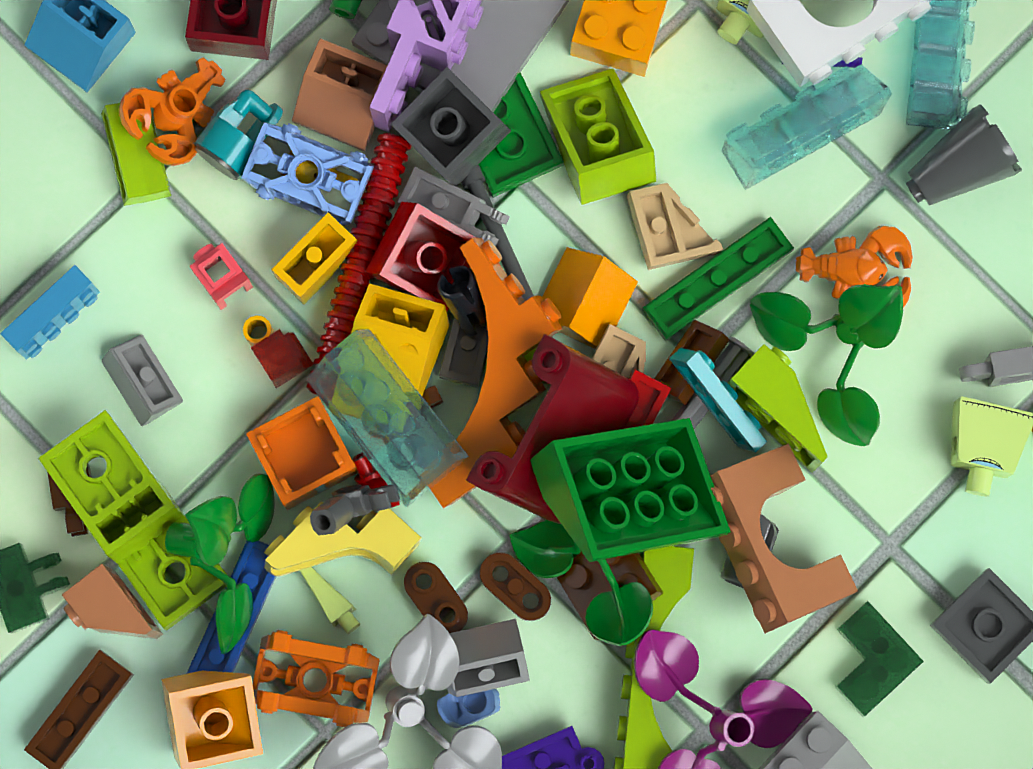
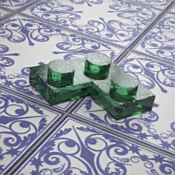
[835,601,924,717]

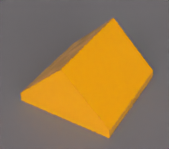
[542,247,638,349]

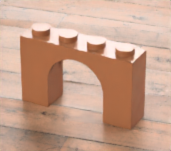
[711,443,858,634]

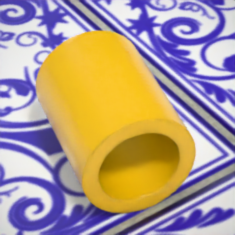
[243,316,274,350]

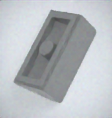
[102,335,183,426]

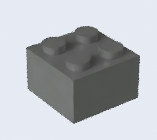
[391,67,511,187]

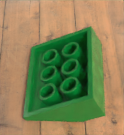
[530,418,731,562]

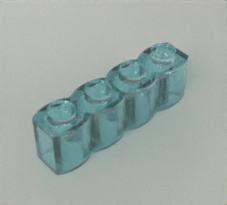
[906,0,977,130]

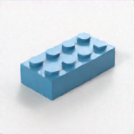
[0,265,100,360]

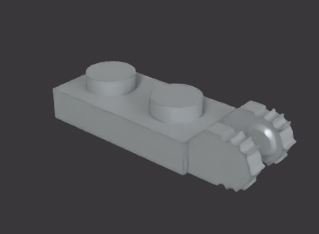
[398,167,510,246]

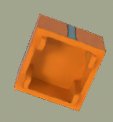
[246,396,358,510]

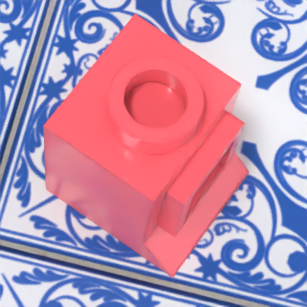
[190,243,253,310]

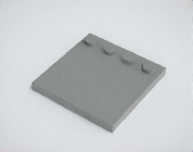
[352,0,569,112]

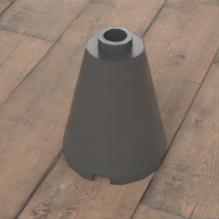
[906,104,1022,206]

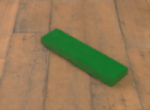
[642,217,794,341]

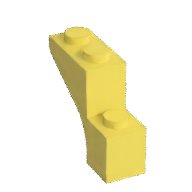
[264,501,422,577]

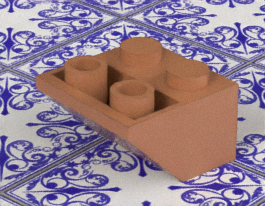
[292,38,388,152]

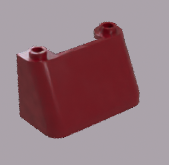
[466,334,639,524]

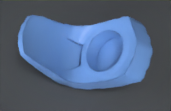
[437,689,500,728]

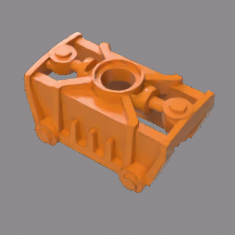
[253,630,380,727]

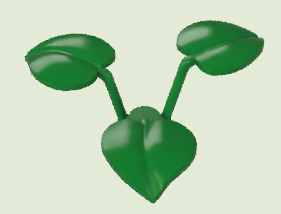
[750,284,903,446]
[165,473,275,655]
[510,520,653,646]

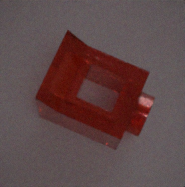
[251,329,314,388]

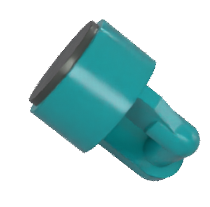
[194,90,283,180]

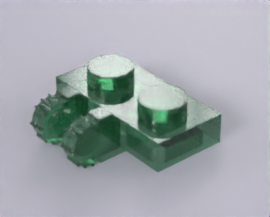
[0,542,70,634]

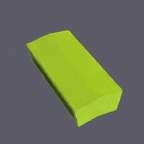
[101,103,172,206]

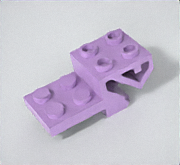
[369,0,484,133]

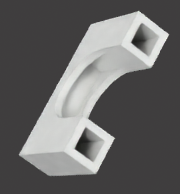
[746,0,932,87]

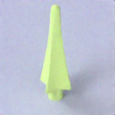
[299,567,360,634]

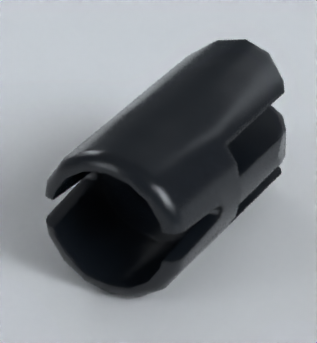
[437,265,487,336]

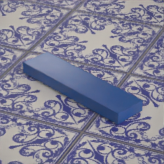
[186,541,277,674]

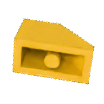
[271,213,357,305]

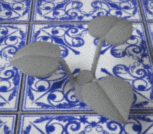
[313,614,502,769]

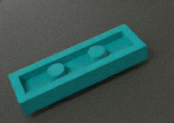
[669,348,767,453]

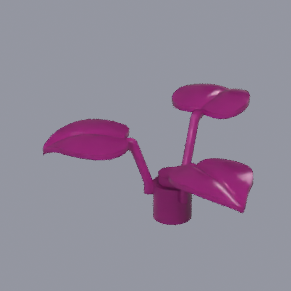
[634,629,813,769]

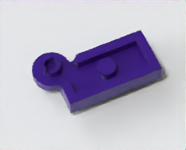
[502,726,605,769]

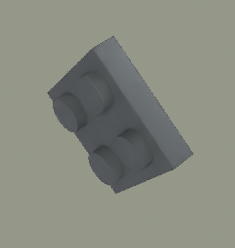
[930,568,1033,684]

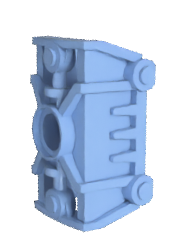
[241,122,374,225]

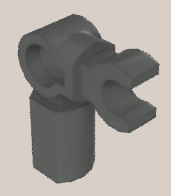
[310,484,400,535]

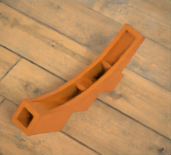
[421,238,563,508]

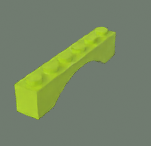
[614,546,694,769]

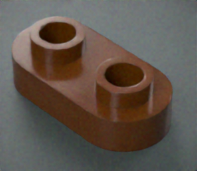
[480,553,551,621]
[404,562,468,633]

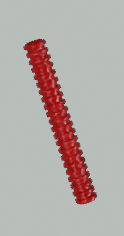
[306,133,412,399]

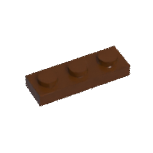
[24,650,134,769]

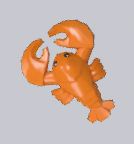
[118,57,226,166]
[796,226,913,307]

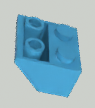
[25,0,136,93]

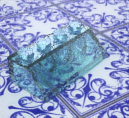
[721,64,892,190]
[307,329,469,507]

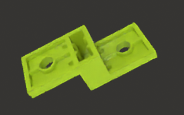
[38,410,227,631]

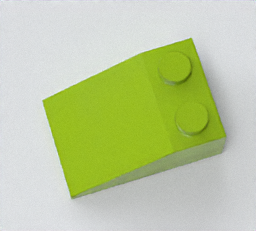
[540,68,656,205]
[728,344,828,473]

